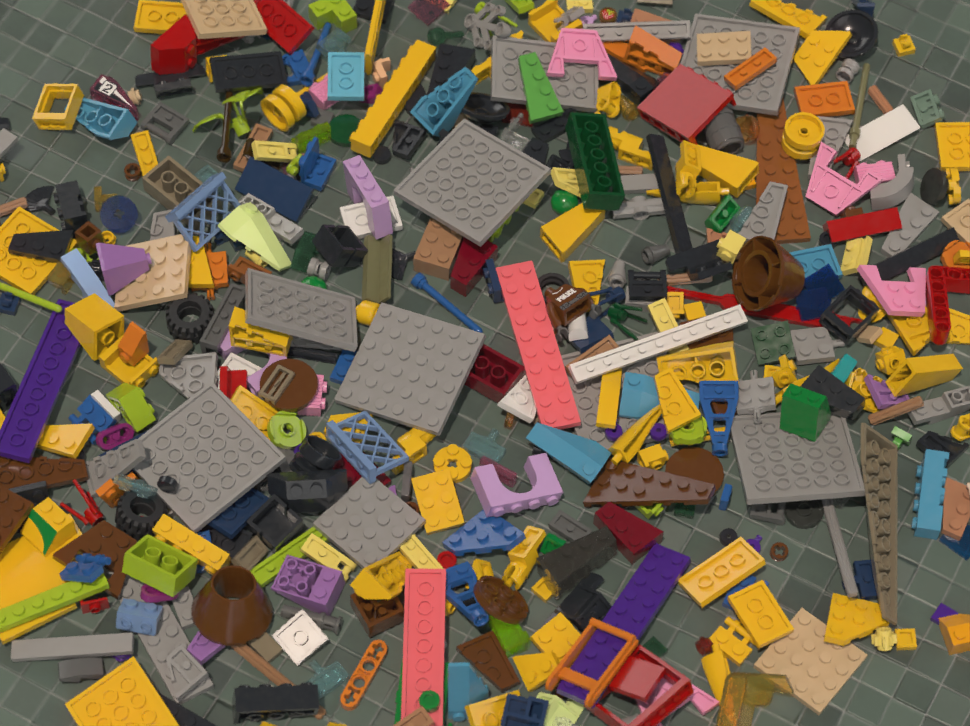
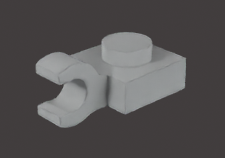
[553,6,585,31]

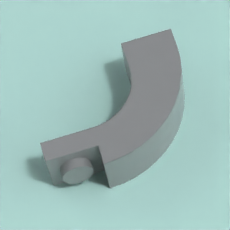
[870,154,914,210]

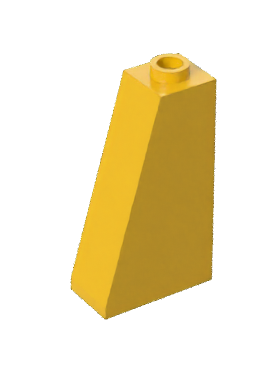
[697,144,759,198]
[540,203,605,263]
[885,354,963,397]

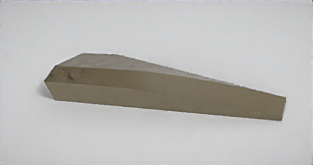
[861,423,898,625]

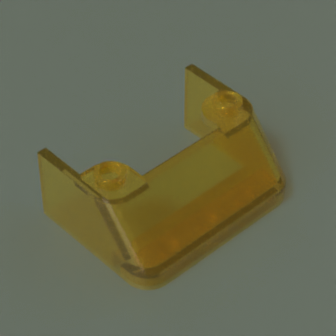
[716,672,794,726]

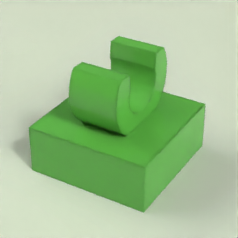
[891,426,912,450]

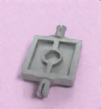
[790,327,845,365]
[737,370,776,423]

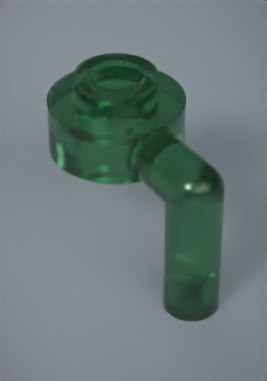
[427,27,464,46]

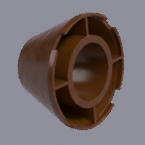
[732,236,805,311]
[191,565,273,646]

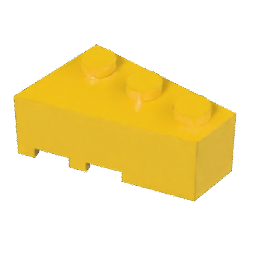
[229,307,293,357]

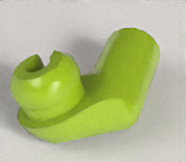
[286,153,302,176]

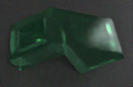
[291,231,319,273]

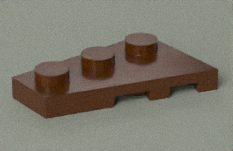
[456,630,520,692]

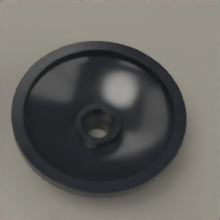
[825,10,878,58]
[461,92,510,123]

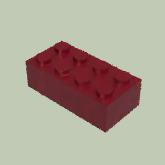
[465,344,525,403]

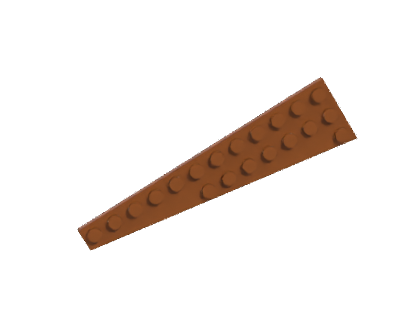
[755,97,811,244]

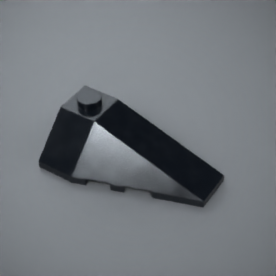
[607,53,660,107]

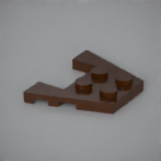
[53,520,137,599]

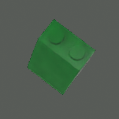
[779,383,831,442]

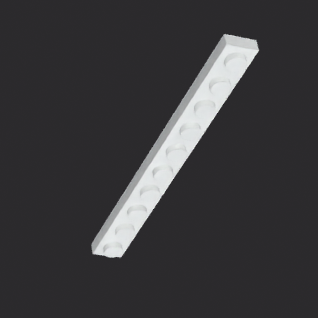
[568,304,748,384]

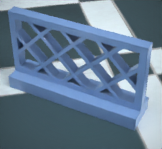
[165,172,240,252]
[326,411,409,484]

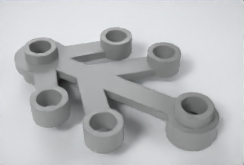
[464,2,511,51]

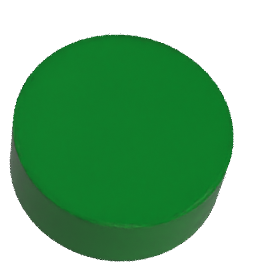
[419,690,440,713]

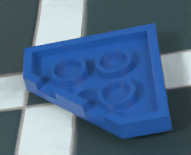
[442,510,526,556]

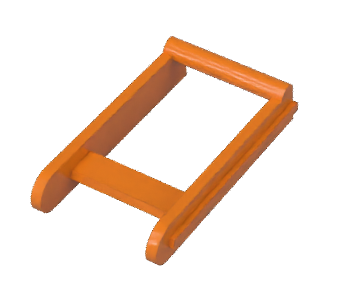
[545,617,639,708]

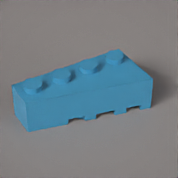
[911,449,950,540]

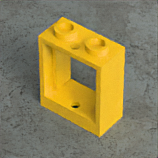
[32,83,84,130]

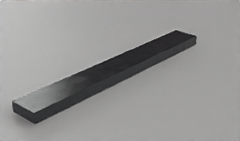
[646,134,693,270]

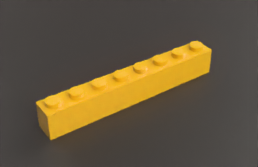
[349,39,436,158]

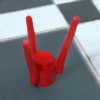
[834,147,861,179]
[60,479,104,527]

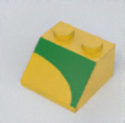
[20,497,77,557]

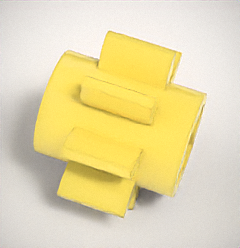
[871,627,897,651]

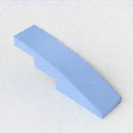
[61,248,115,308]

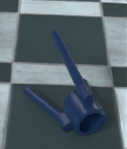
[588,286,626,319]

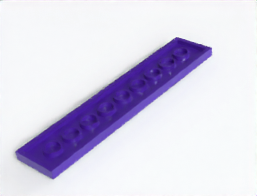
[0,299,81,463]
[557,543,691,709]

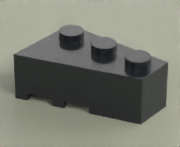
[53,180,88,239]
[800,365,865,421]

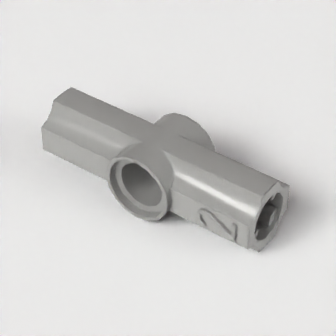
[611,196,665,220]

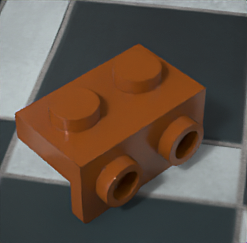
[228,256,272,284]

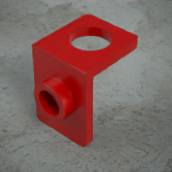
[80,597,110,614]

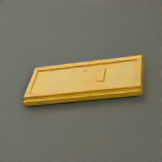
[364,0,386,75]

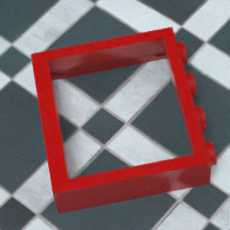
[584,644,694,726]

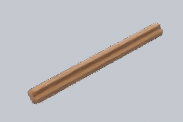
[231,644,326,720]

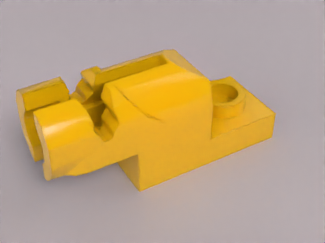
[609,126,653,171]
[675,140,702,198]
[391,428,437,475]
[502,525,546,590]

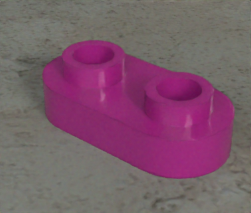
[96,423,134,450]
[140,584,180,603]

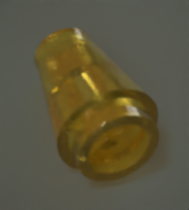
[620,95,639,120]

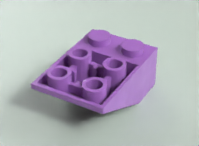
[271,555,345,616]

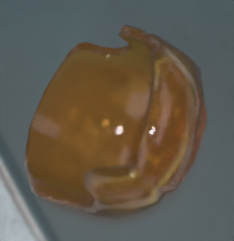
[736,115,760,142]

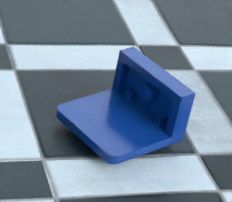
[298,137,337,191]

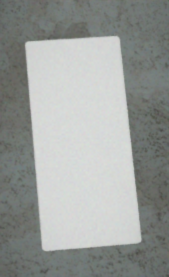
[844,105,920,161]

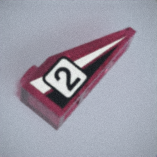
[89,74,139,121]

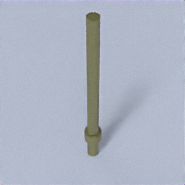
[849,63,870,148]

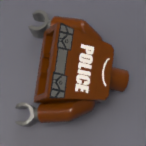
[544,284,602,341]

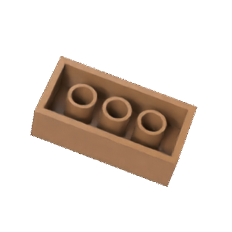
[413,217,464,281]

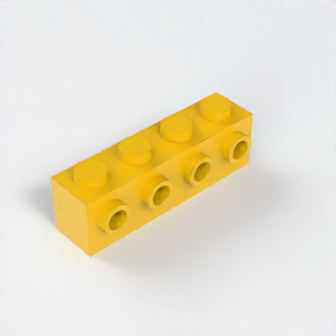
[152,514,232,575]

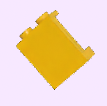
[528,0,583,43]
[99,334,160,388]

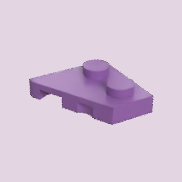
[864,374,910,409]

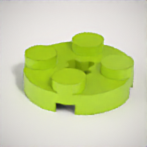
[267,411,306,450]
[669,416,707,445]

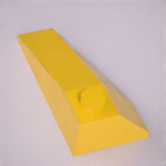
[656,341,739,384]

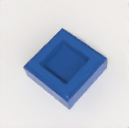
[719,483,732,511]

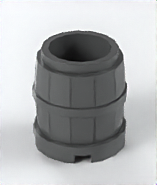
[702,106,744,155]

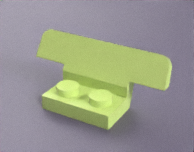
[536,692,585,726]

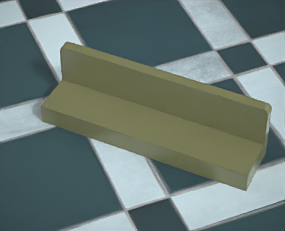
[362,234,393,304]

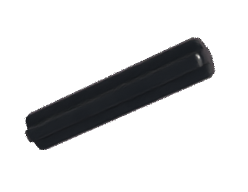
[287,346,337,364]

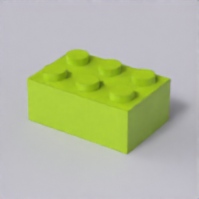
[122,534,198,597]

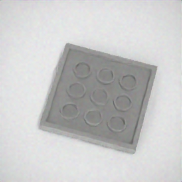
[313,477,426,569]

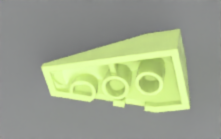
[218,202,293,271]

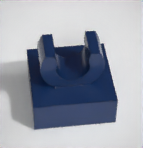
[616,8,633,23]
[0,292,21,316]

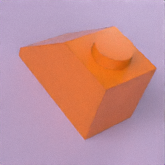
[118,321,150,366]

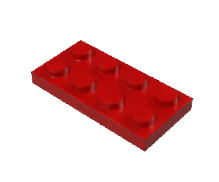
[254,0,315,55]

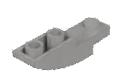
[239,193,304,245]
[907,385,970,425]

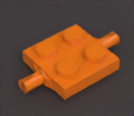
[191,243,229,301]

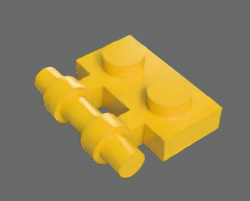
[707,616,756,667]

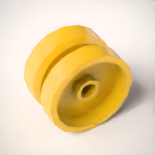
[260,84,306,132]
[781,112,825,160]

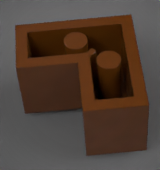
[350,593,404,638]

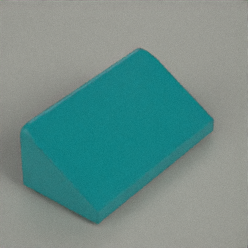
[831,353,857,383]

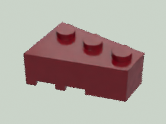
[450,237,498,297]
[593,501,664,565]

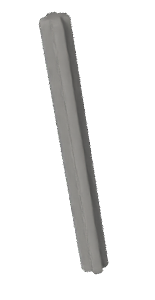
[822,498,858,598]

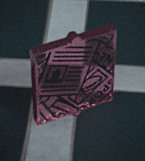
[408,0,450,26]

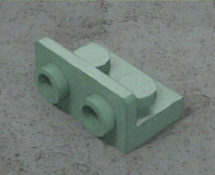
[910,89,946,129]

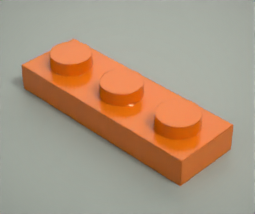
[724,47,777,91]

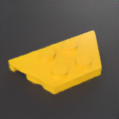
[793,30,852,85]
[886,306,931,356]

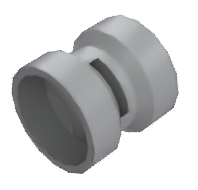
[835,58,860,84]
[307,257,331,281]

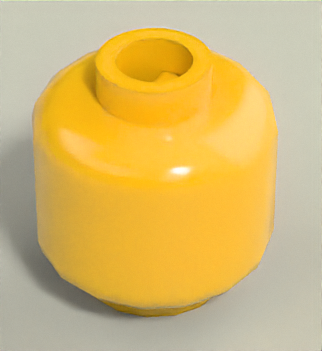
[356,300,380,326]

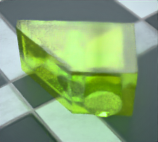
[489,616,530,658]

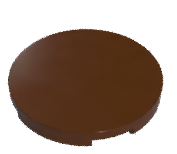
[260,359,318,412]
[665,447,724,497]
[473,576,529,625]

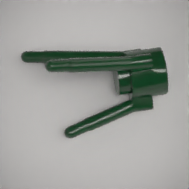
[608,303,647,341]

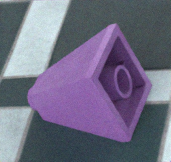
[96,243,152,296]

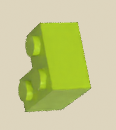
[308,0,357,35]
[105,382,156,432]

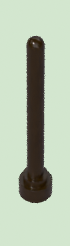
[216,92,233,163]

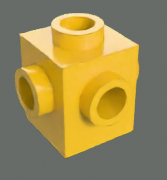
[875,346,906,375]

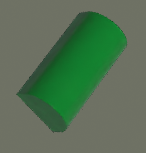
[705,194,741,233]

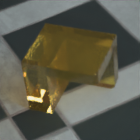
[94,186,119,212]
[47,261,74,295]

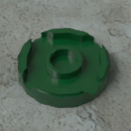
[328,114,360,147]

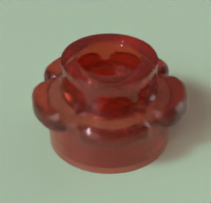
[695,636,713,656]

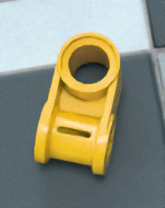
[596,81,621,118]
[950,413,970,441]

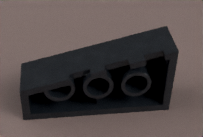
[427,43,475,95]
[232,682,319,724]

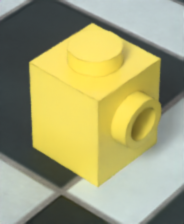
[716,230,746,264]

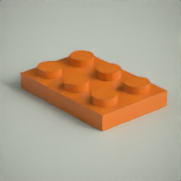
[794,81,855,117]

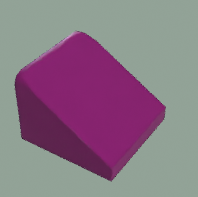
[360,83,383,104]

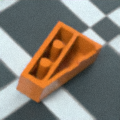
[622,25,682,77]

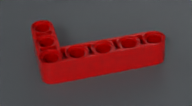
[925,265,970,345]

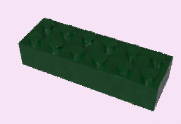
[565,112,625,211]

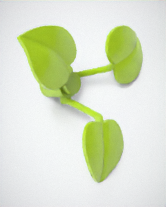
[192,88,263,137]

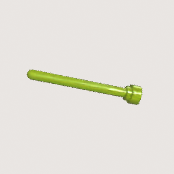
[0,282,62,313]

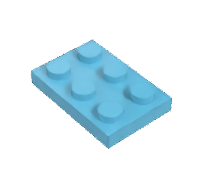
[327,52,364,101]

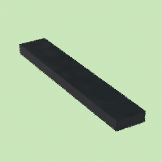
[858,227,959,287]

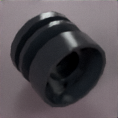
[289,435,342,472]

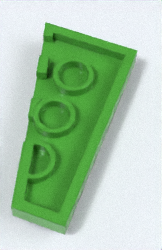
[518,52,564,124]

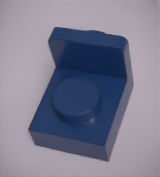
[300,91,320,118]

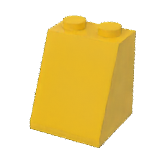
[65,293,124,361]

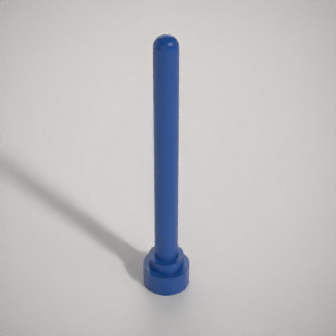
[299,22,331,87]
[411,272,483,333]

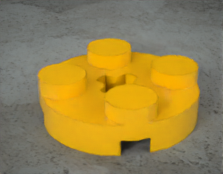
[945,168,961,205]
[433,444,472,483]

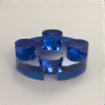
[100,195,138,233]

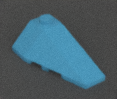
[410,67,478,137]
[64,98,137,140]
[619,372,700,420]
[526,422,611,485]
[447,662,489,722]

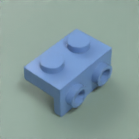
[116,599,163,636]

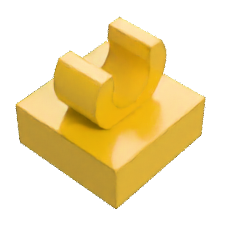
[892,34,916,57]

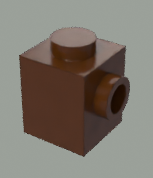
[75,221,104,256]

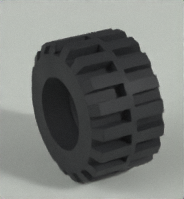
[165,292,214,344]
[115,488,167,542]

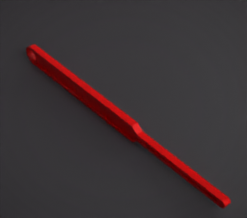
[667,286,862,331]

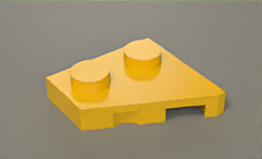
[512,652,560,692]

